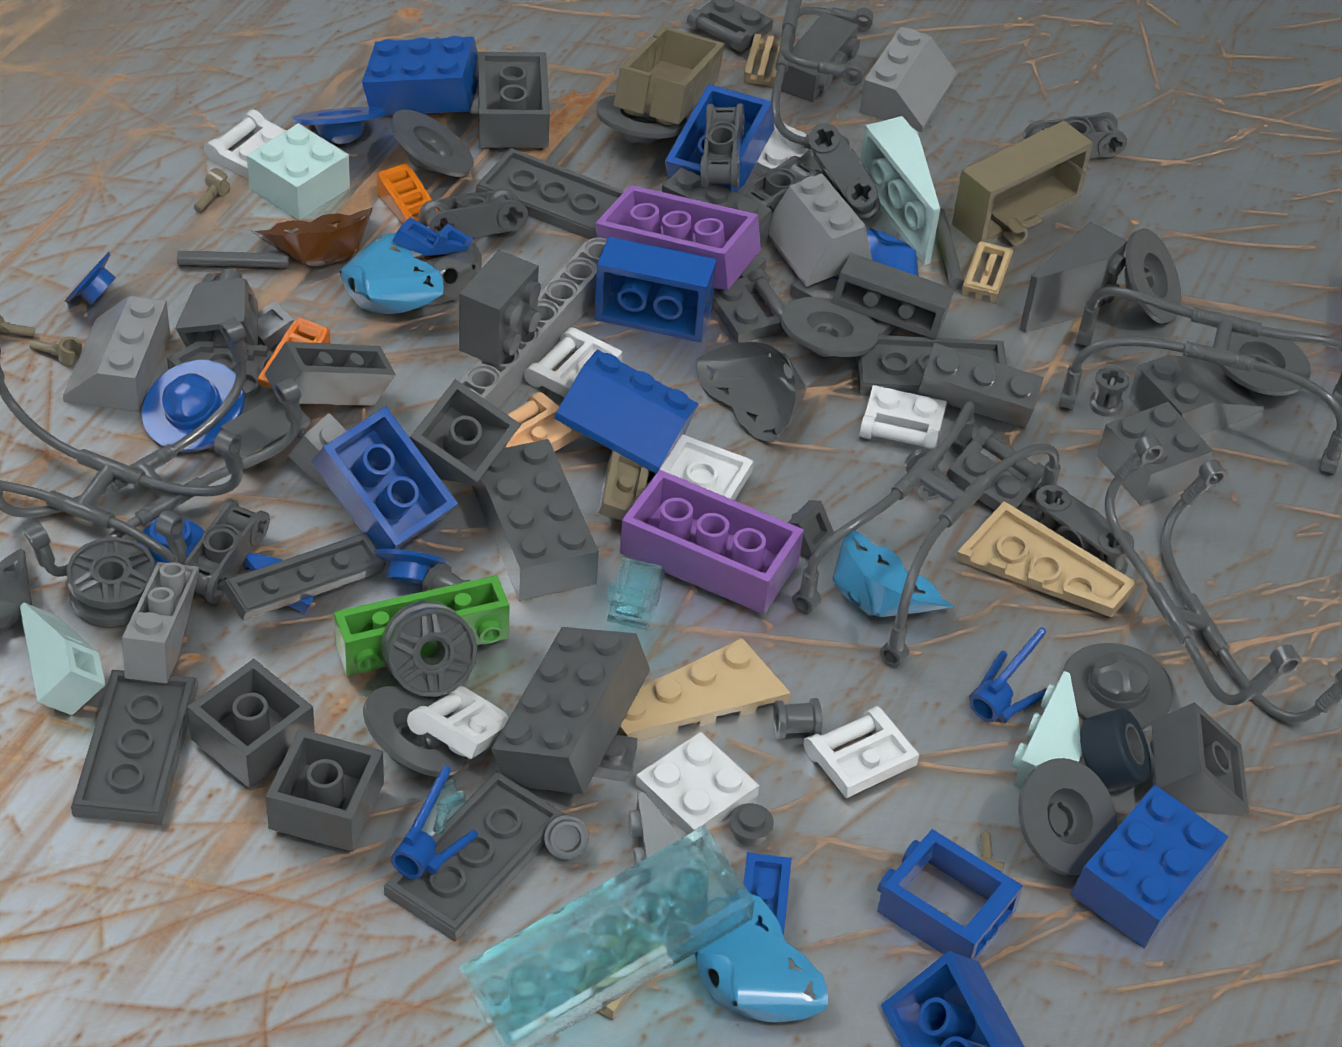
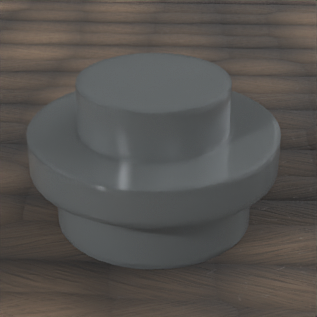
[729,803,774,846]
[544,815,589,860]

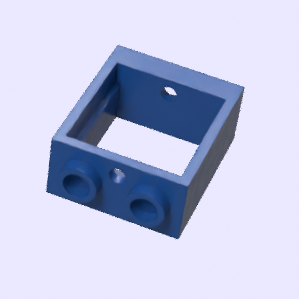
[877,829,1023,960]

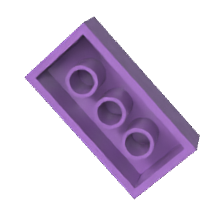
[595,185,761,290]
[620,470,804,615]

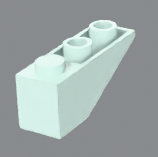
[20,602,105,715]
[1012,671,1082,789]

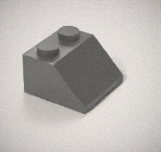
[410,379,521,485]
[1150,702,1249,816]

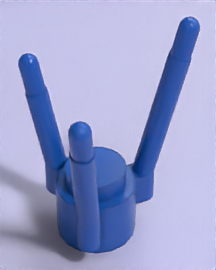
[969,627,1047,723]
[391,765,478,879]

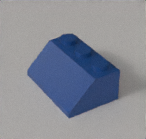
[554,349,699,474]
[881,951,1024,1047]

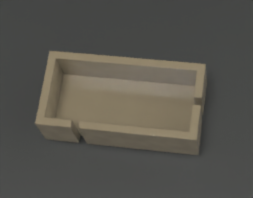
[613,26,725,125]
[952,121,1093,245]

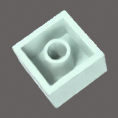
[247,123,350,220]

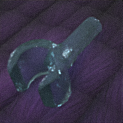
[433,778,466,834]

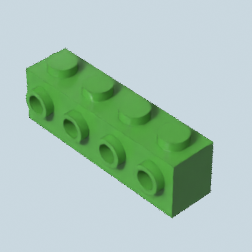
[334,575,510,676]

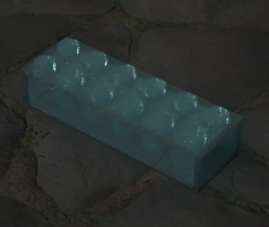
[460,825,755,1047]

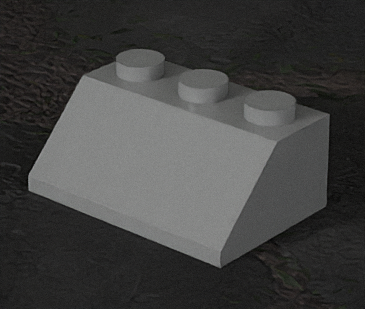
[860,27,957,132]
[768,173,872,287]
[63,296,170,412]

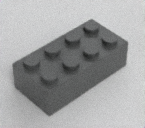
[472,439,599,601]
[491,627,650,794]

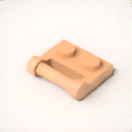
[505,392,581,452]

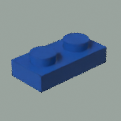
[741,852,792,935]

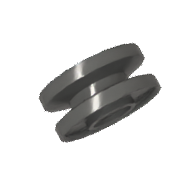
[66,537,155,627]
[381,601,477,697]

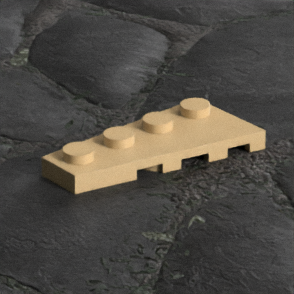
[956,501,1136,617]
[617,638,791,741]

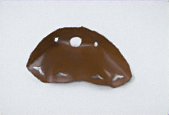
[250,207,372,267]

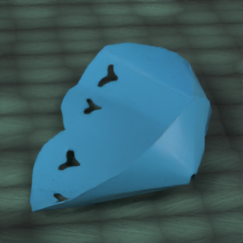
[339,233,444,314]
[832,530,954,617]
[694,892,828,1023]

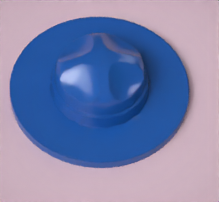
[292,107,386,144]
[142,360,245,453]

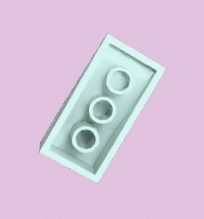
[860,116,940,265]

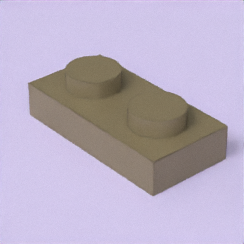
[598,451,649,521]

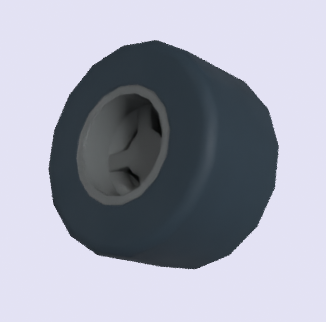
[1080,707,1151,792]

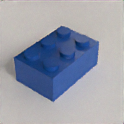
[362,36,478,115]
[665,84,775,193]
[594,236,717,343]
[311,406,458,549]
[1070,785,1229,949]

